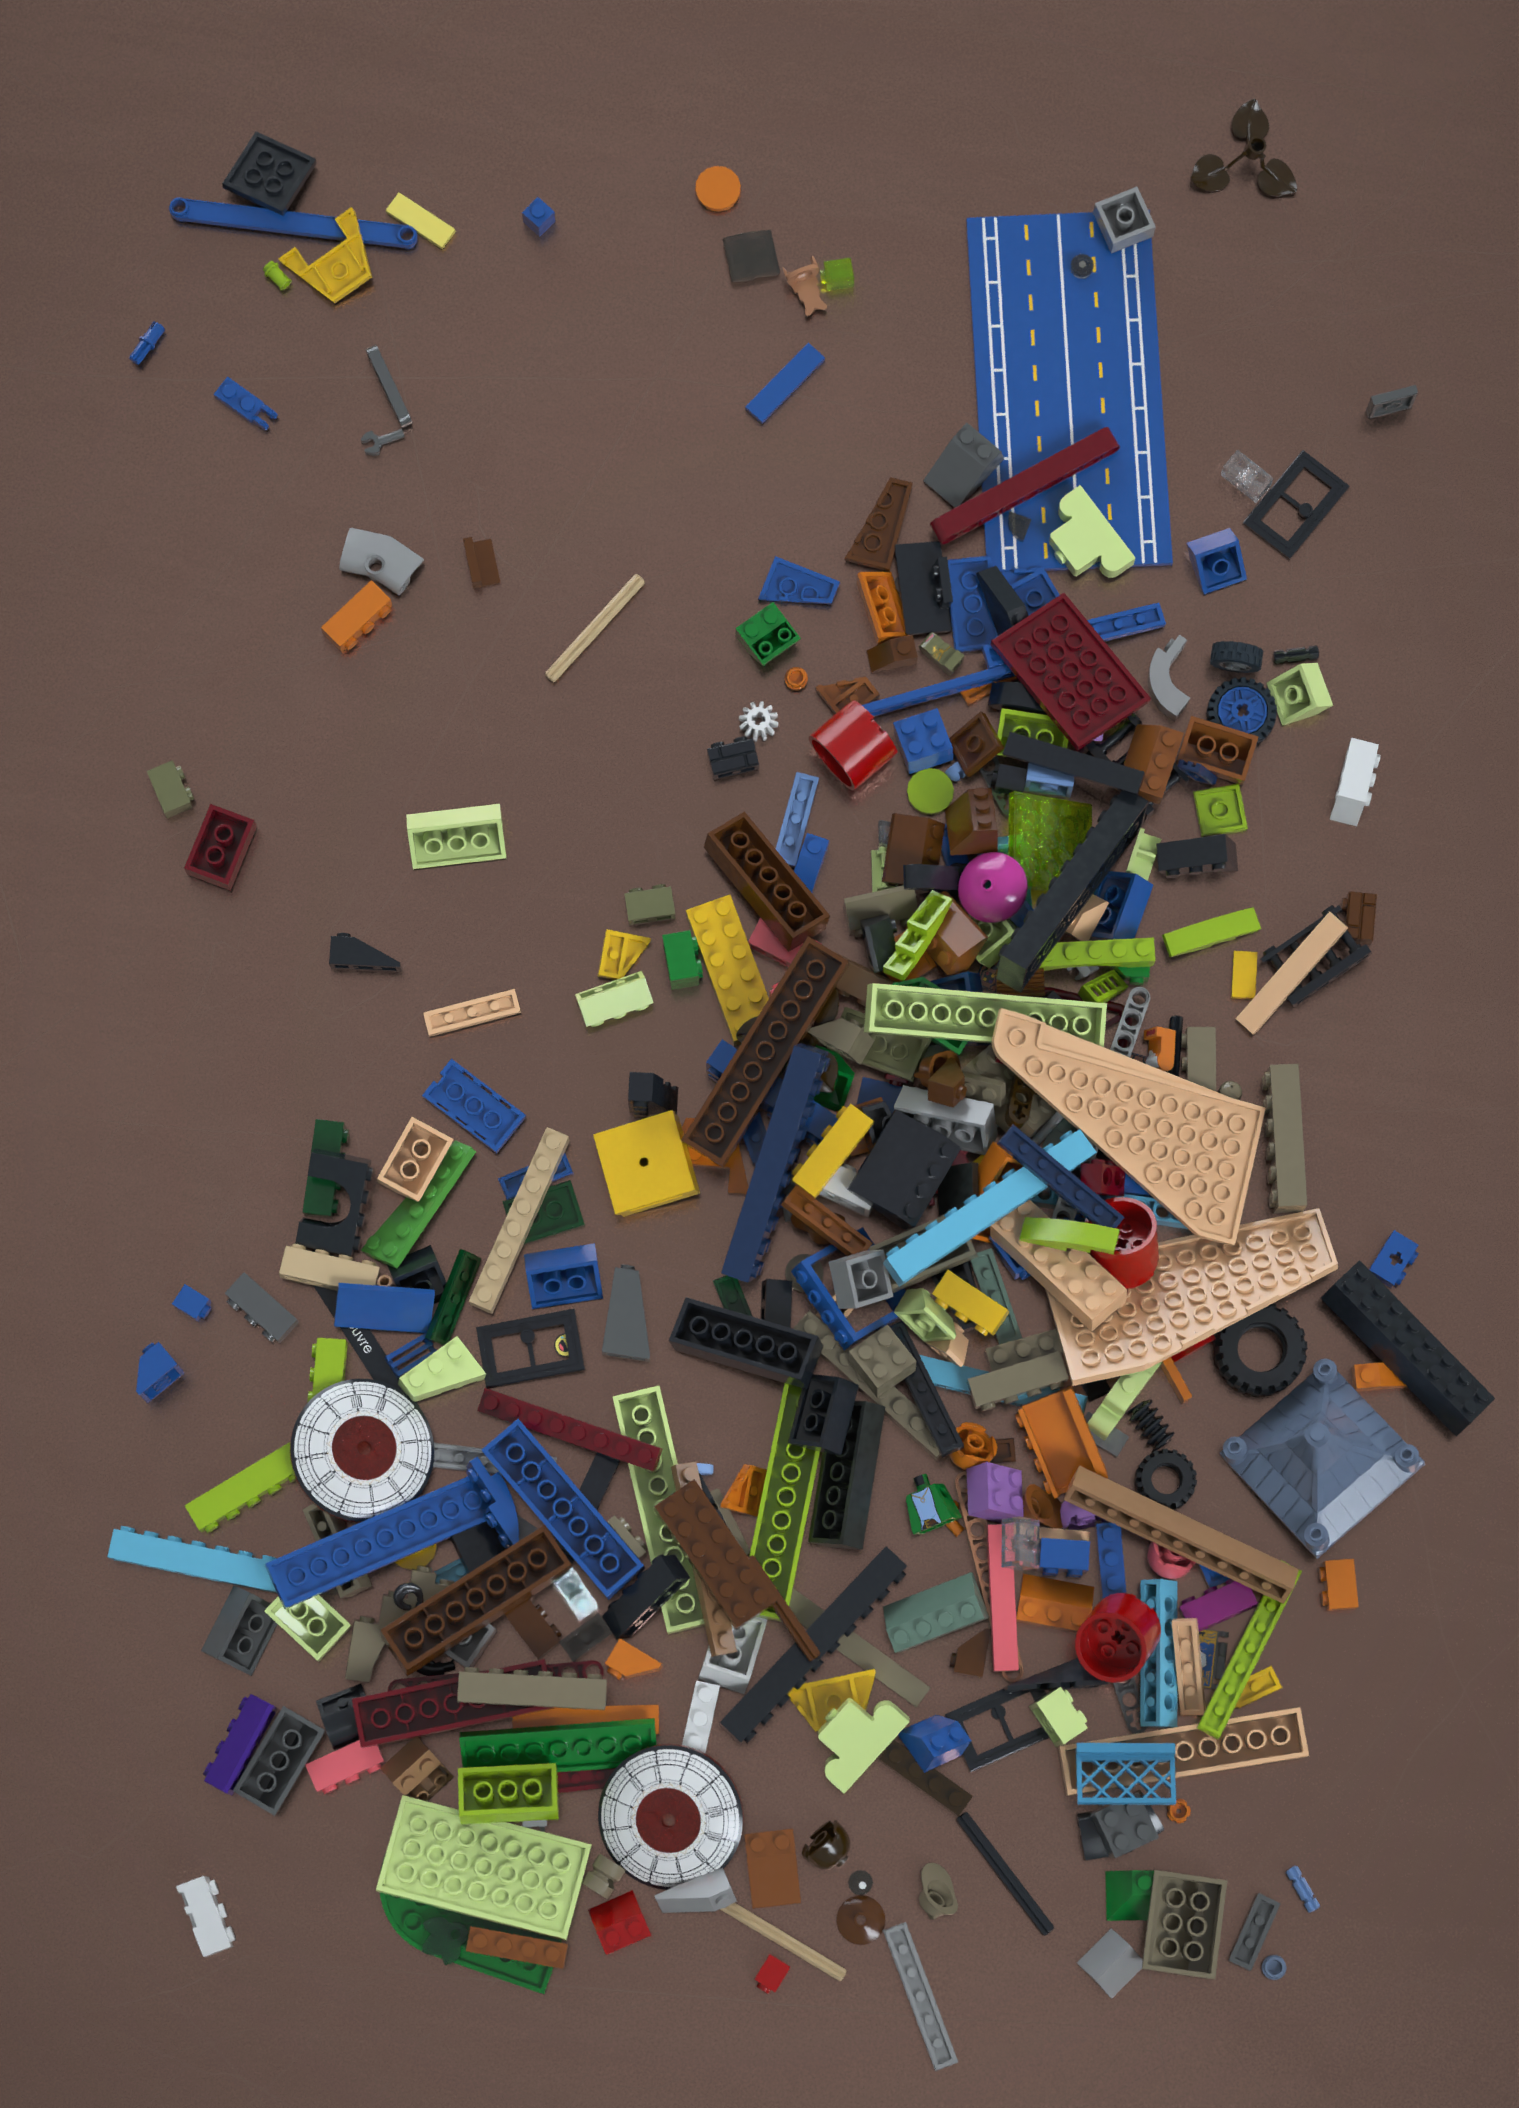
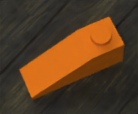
[1351,1362,1407,1391]

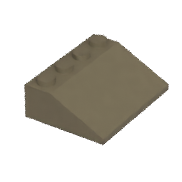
[1142,1870,1227,1979]

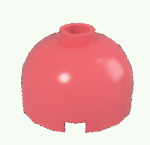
[1147,1542,1196,1580]

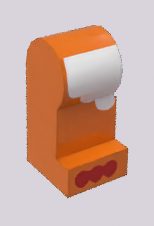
[1144,1026,1176,1072]

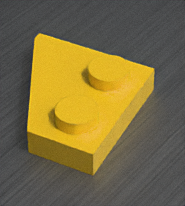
[597,929,651,980]

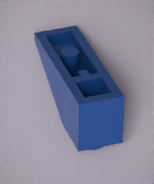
[794,833,829,893]

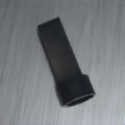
[903,863,967,896]

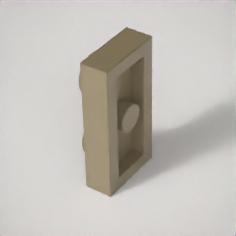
[963,1072,1006,1107]

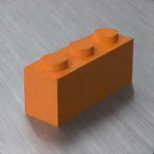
[321,580,393,653]

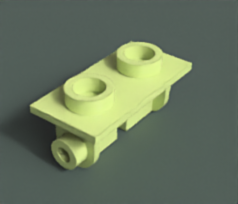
[871,847,895,892]

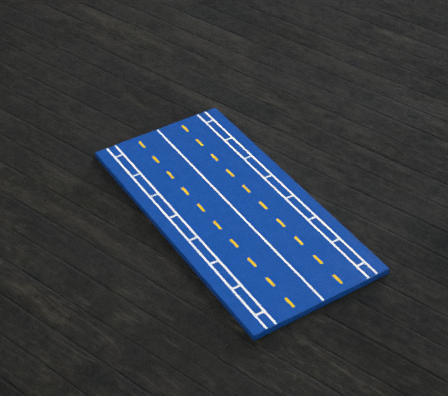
[966,210,1173,571]

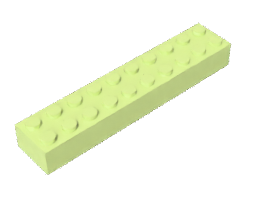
[864,983,1107,1047]
[612,1386,705,1634]

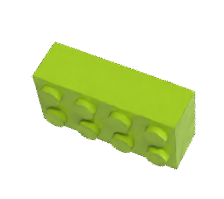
[458,1763,559,1824]

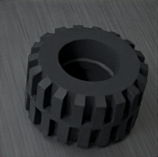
[1134,1449,1197,1510]

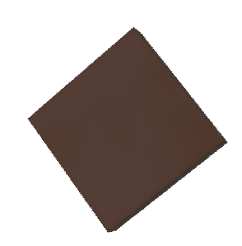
[949,711,1004,777]

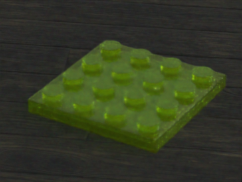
[1008,791,1092,892]

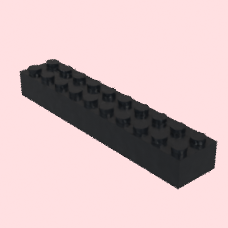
[996,791,1149,993]

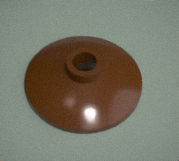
[836,1895,885,1945]

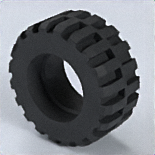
[1213,1304,1308,1397]

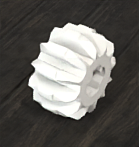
[739,701,778,741]

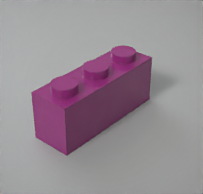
[1178,1579,1258,1632]

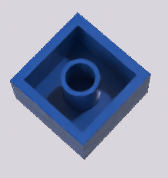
[893,708,953,774]
[1037,1538,1090,1578]

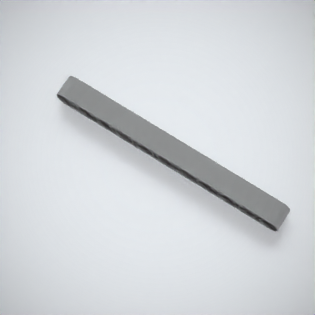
[1052,987,1150,1221]

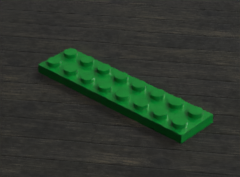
[459,1718,657,1772]

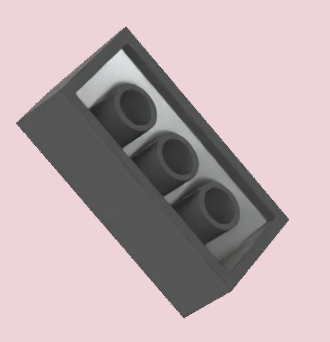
[233,1706,326,1816]

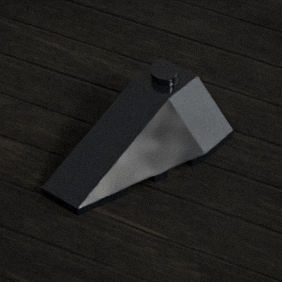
[1004,1658,1108,1692]

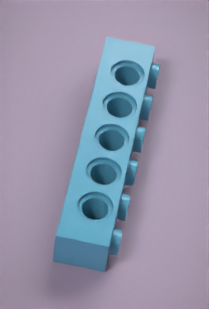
[1140,1579,1177,1728]

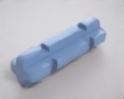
[1286,1866,1320,1912]

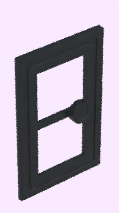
[1242,450,1350,560]
[476,1309,585,1388]
[945,1674,1050,1773]

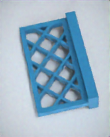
[1075,1743,1176,1805]

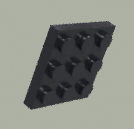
[222,131,317,216]

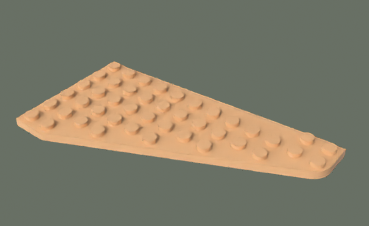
[992,1008,1266,1246]

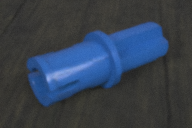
[129,321,165,365]

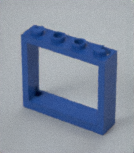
[791,1227,906,1351]

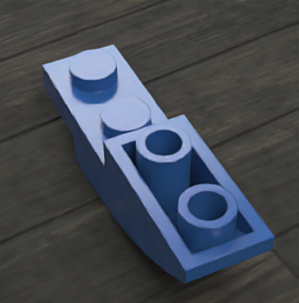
[466,1456,519,1548]

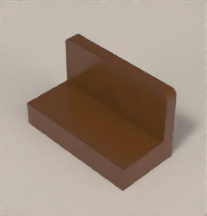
[463,537,500,589]

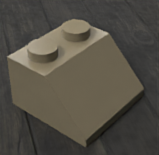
[808,1018,875,1065]

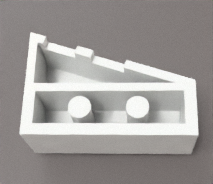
[1329,738,1381,827]
[176,1876,235,1957]

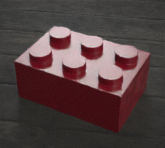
[184,804,257,891]

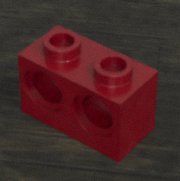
[1080,1159,1125,1196]

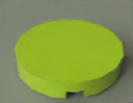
[907,768,954,815]

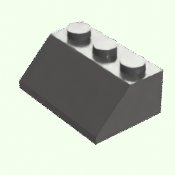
[201,1586,277,1676]

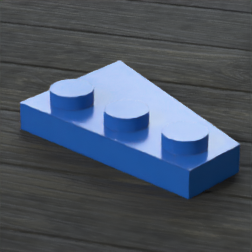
[758,556,840,604]

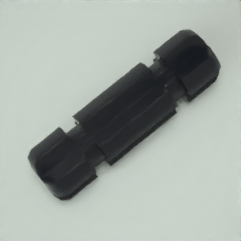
[1273,645,1319,664]

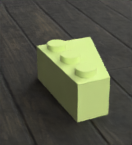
[398,1336,486,1402]

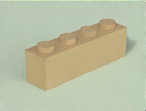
[279,1244,380,1291]

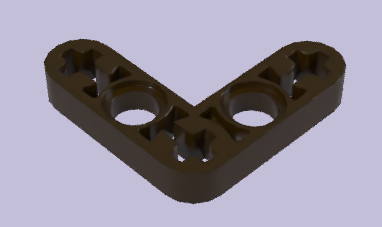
[1005,1074,1039,1129]

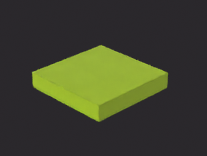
[1192,784,1248,837]

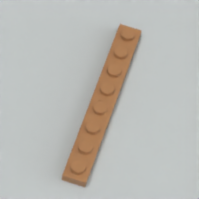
[671,1462,737,1657]

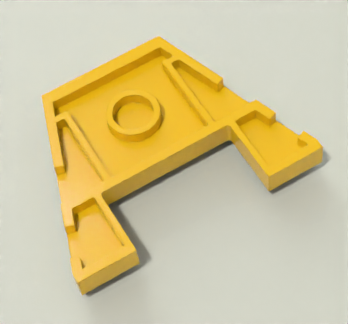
[278,207,372,303]

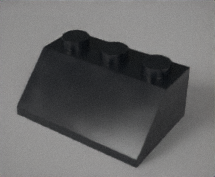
[788,1374,859,1455]

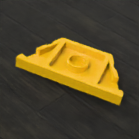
[788,1669,876,1732]

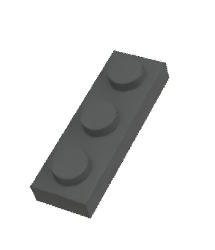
[1228,1893,1281,1971]

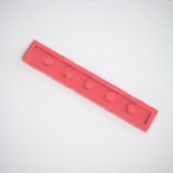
[986,1524,1019,1672]

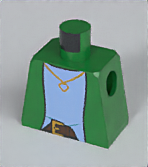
[906,1474,962,1535]

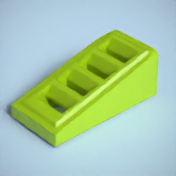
[1078,970,1129,1003]

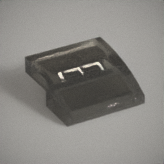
[722,230,780,282]

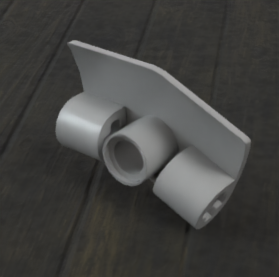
[339,528,424,595]

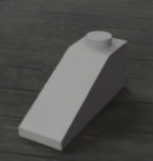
[655,1868,737,1913]

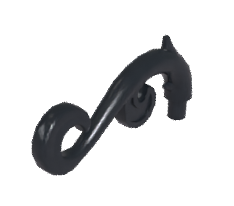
[393,1583,455,1676]

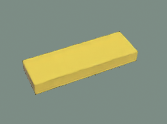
[386,193,456,250]

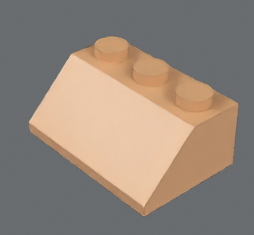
[377,1117,454,1202]

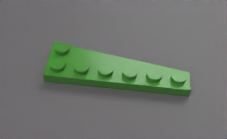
[361,1141,476,1269]

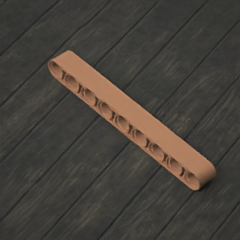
[954,1471,1024,1684]

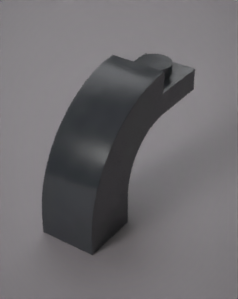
[988,682,1047,715]

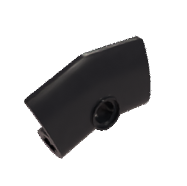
[1076,1789,1164,1861]

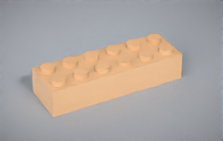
[990,1200,1127,1332]

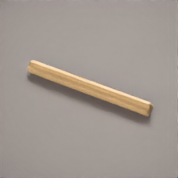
[545,574,644,682]
[720,1903,847,1981]

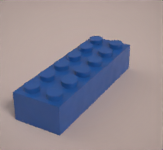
[706,1039,838,1147]

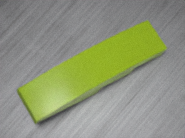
[883,890,953,981]
[1162,907,1261,957]
[1019,1217,1120,1255]

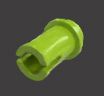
[263,261,292,291]

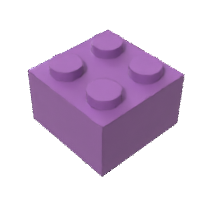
[967,1462,1024,1524]

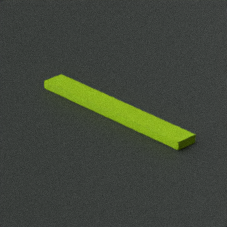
[1197,1560,1302,1739]

